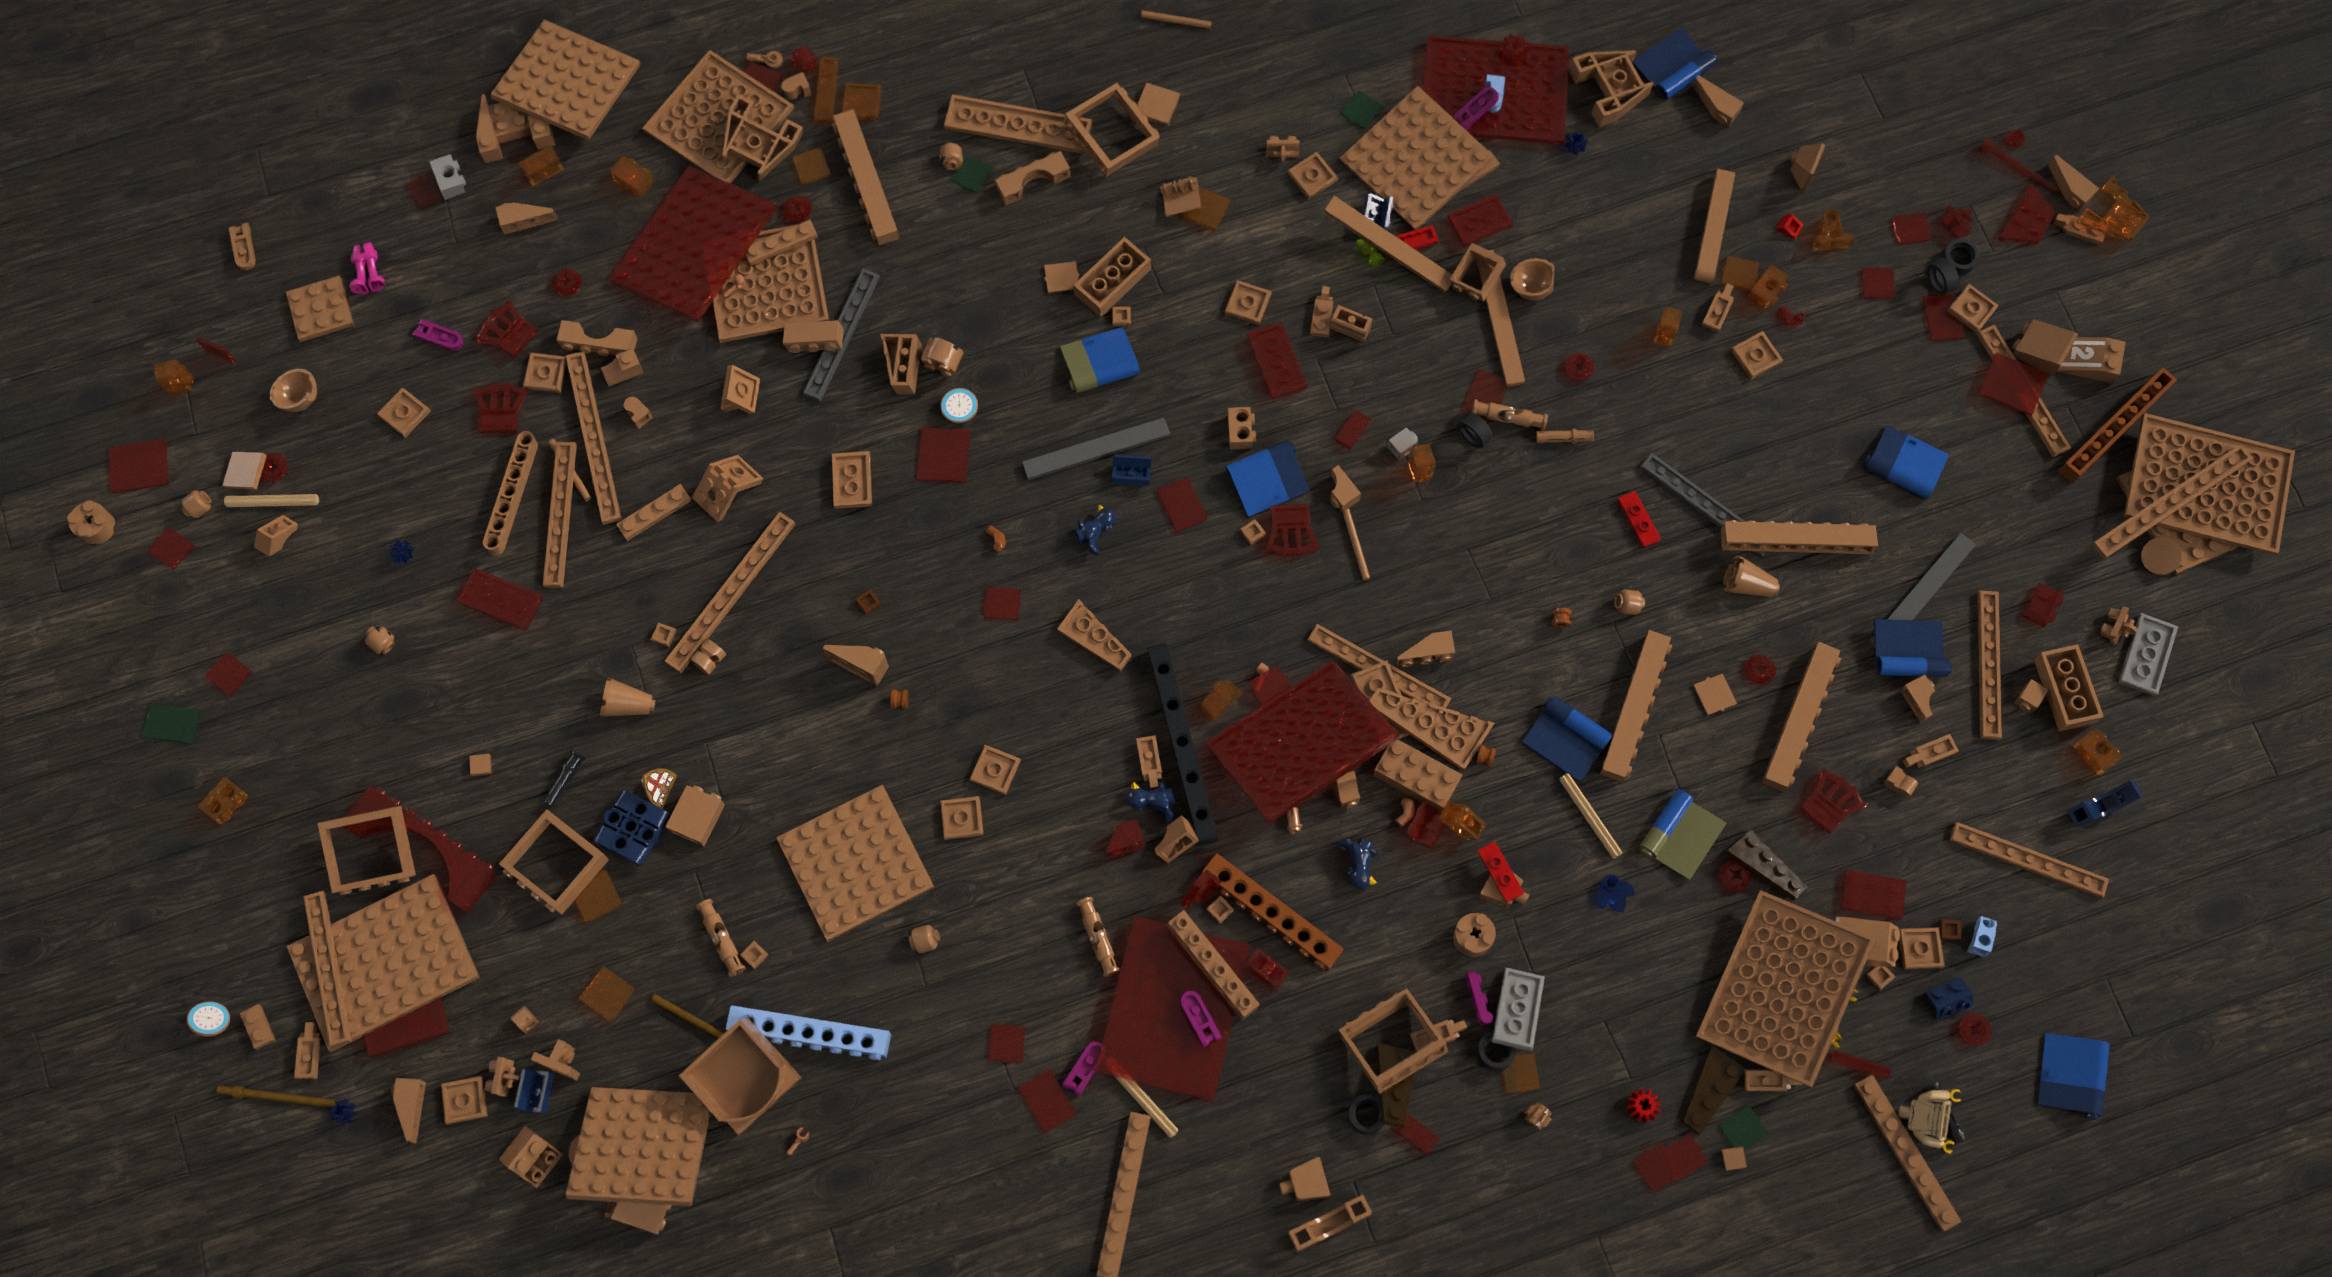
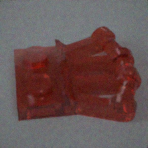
[475,300,539,358]
[473,382,528,433]
[1265,504,1320,557]
[1799,768,1868,834]

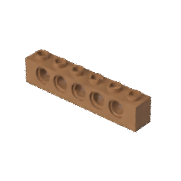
[1167,910,1260,1021]

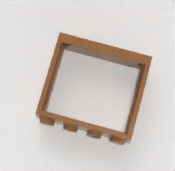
[1064,83,1160,177]
[318,806,416,895]
[499,809,609,915]
[1339,989,1448,1094]

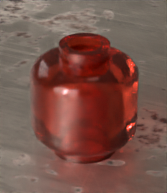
[791,46,818,73]

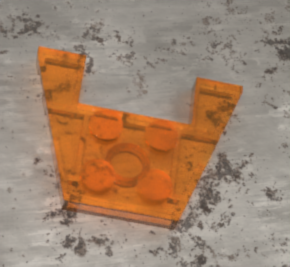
[2076,176,2150,243]

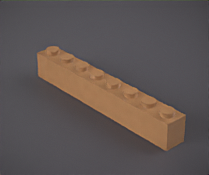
[832,109,899,245]
[1720,520,1878,554]
[1600,630,1672,782]
[1761,642,1841,792]

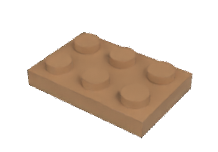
[832,451,872,509]

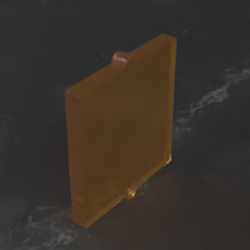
[793,147,831,185]
[1721,256,1759,291]
[1501,1053,1540,1093]

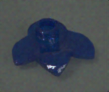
[1596,874,1635,912]

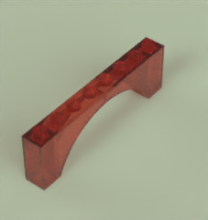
[344,786,498,914]

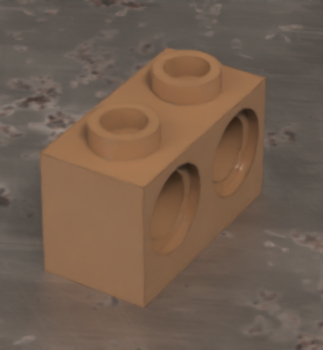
[1228,407,1256,450]

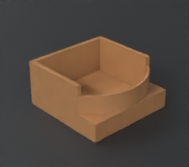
[679,1018,801,1135]

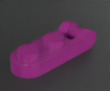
[1453,87,1499,131]
[412,319,463,351]
[1466,970,1493,1027]
[1181,991,1222,1048]
[1062,1042,1106,1097]

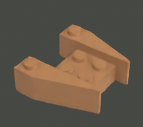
[1568,51,1654,128]
[476,94,555,163]
[722,94,803,181]

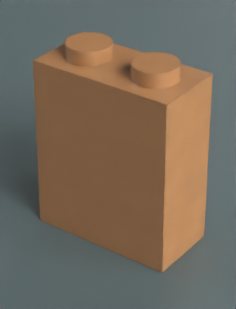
[666,785,725,847]

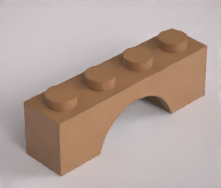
[995,151,1071,205]
[557,320,637,356]
[1288,1195,1372,1253]

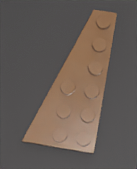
[1366,688,1495,771]

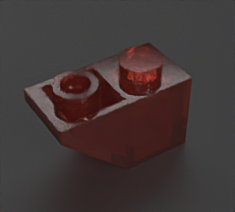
[1106,819,1145,858]

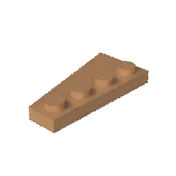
[1057,599,1132,672]

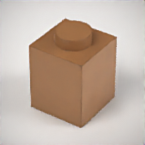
[2015,679,2049,713]

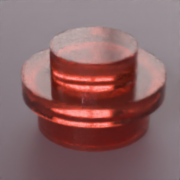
[2006,130,2025,148]

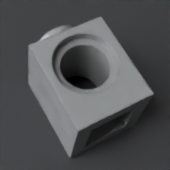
[1388,427,1418,461]

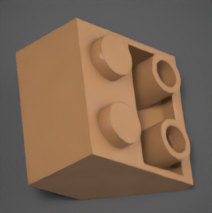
[499,1126,563,1188]

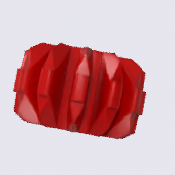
[1626,1088,1662,1124]

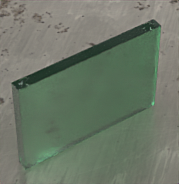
[142,704,201,744]

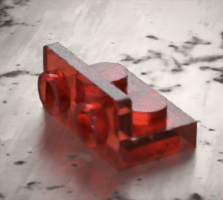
[2023,583,2064,627]
[1181,869,1222,909]

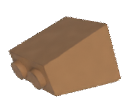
[2012,319,2078,377]
[1836,917,1900,967]
[604,1201,672,1234]

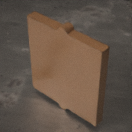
[1044,261,1080,294]
[1693,674,1737,716]

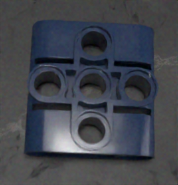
[592,789,671,867]

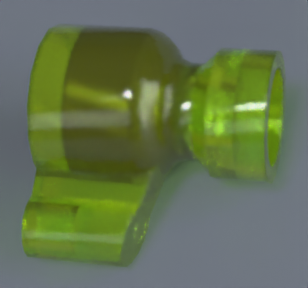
[1356,239,1384,267]

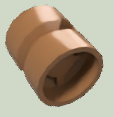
[690,639,726,675]

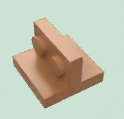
[721,365,760,414]
[531,1039,580,1081]

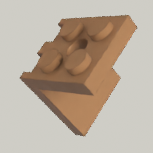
[692,455,764,522]

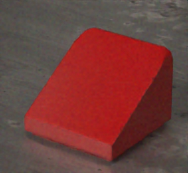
[1775,213,1803,239]

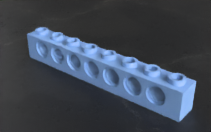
[726,1006,891,1060]

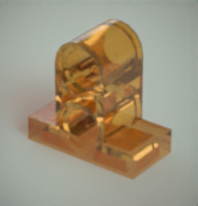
[1813,209,1854,250]
[1199,680,1242,721]

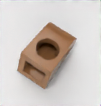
[782,72,812,100]
[624,397,653,429]
[1883,766,1918,798]
[510,1006,539,1034]

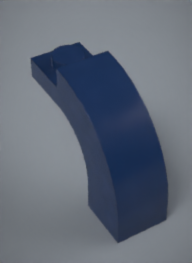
[2067,779,2144,828]

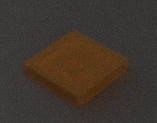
[842,83,882,119]
[1182,186,1230,232]
[575,870,623,923]
[578,966,636,1022]

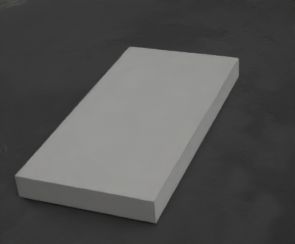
[2118,613,2178,697]
[1492,967,1545,1052]

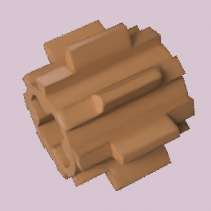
[1525,1102,1552,1130]

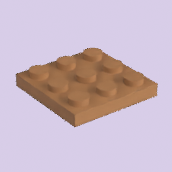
[286,276,354,342]

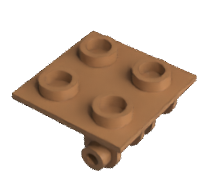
[1160,176,1201,217]

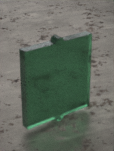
[1341,91,1383,130]
[951,154,992,193]
[1719,1106,1768,1150]

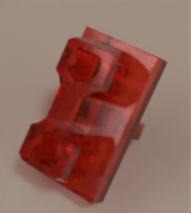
[1940,204,1974,239]

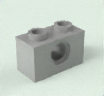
[430,154,466,200]

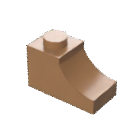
[601,349,643,386]
[1330,465,1361,512]
[254,515,298,556]
[1900,675,1935,723]
[1333,771,1360,809]
[1155,816,1198,863]

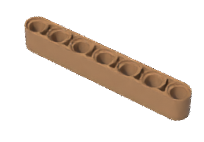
[1694,169,1735,284]
[483,431,538,556]

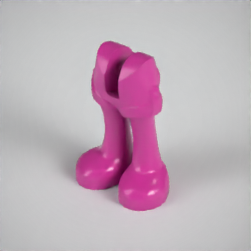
[350,242,385,294]

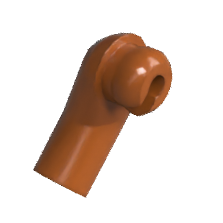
[986,525,1006,552]

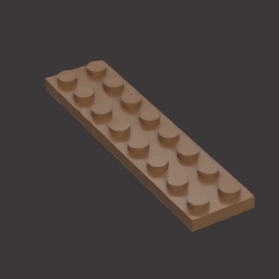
[944,94,1092,154]

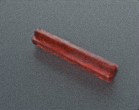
[1830,1050,1891,1079]

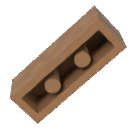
[783,320,844,353]

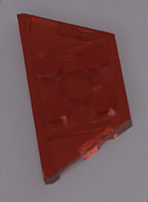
[1998,183,2056,244]

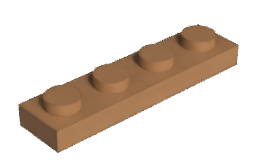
[743,220,818,266]
[616,484,692,541]

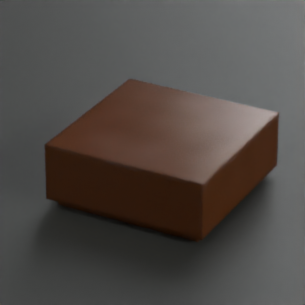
[855,589,882,616]
[1939,919,1961,942]

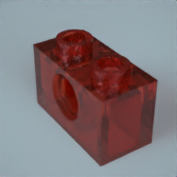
[1245,948,1289,992]

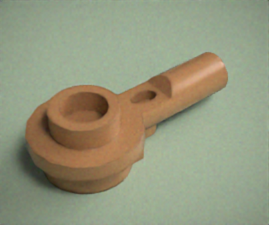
[747,51,783,69]

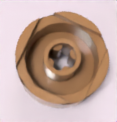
[921,337,963,378]
[67,500,115,545]
[1453,913,1496,957]

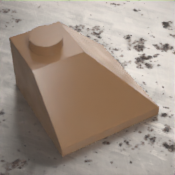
[1790,144,1825,192]

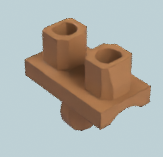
[1266,136,1299,162]
[2101,606,2137,645]
[485,1057,520,1097]

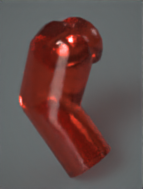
[1778,305,1806,326]

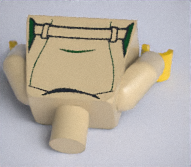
[1899,1089,1961,1153]

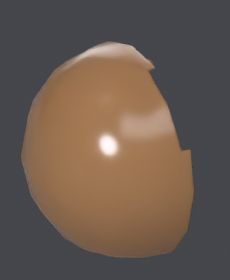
[1510,258,1554,301]
[270,369,317,412]

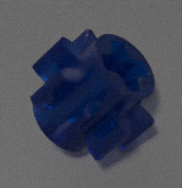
[1564,131,1588,155]
[389,540,414,564]
[330,1098,357,1125]

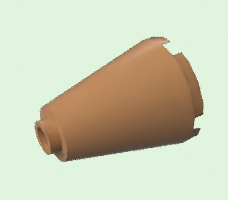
[1723,555,1780,597]
[600,678,656,717]

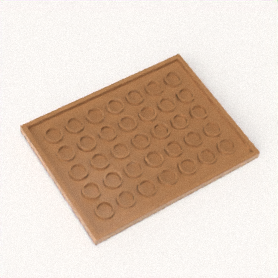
[2124,413,2295,556]
[287,874,480,1052]
[1696,890,1876,1088]

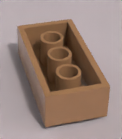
[1073,237,1151,318]
[2034,644,2104,731]
[1373,737,1462,814]

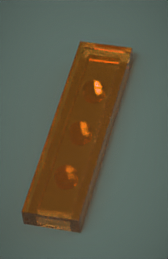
[814,57,839,123]

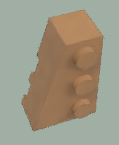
[880,334,922,395]

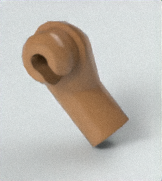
[1395,798,1415,827]

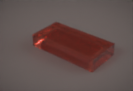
[1335,410,1371,450]
[1395,1113,1440,1155]

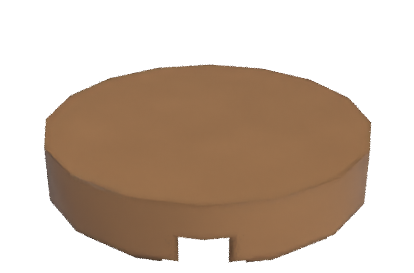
[2141,537,2182,575]

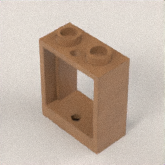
[1450,243,1506,302]

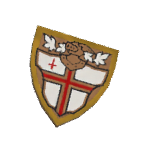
[642,768,677,809]

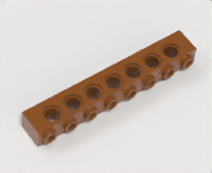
[2058,368,2177,484]
[1202,854,1344,971]

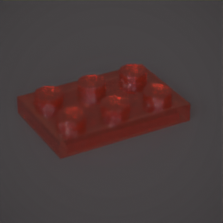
[1447,194,1513,247]
[1841,869,1907,920]

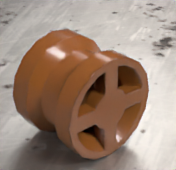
[1552,608,1572,628]
[891,689,909,709]
[1476,745,1496,767]

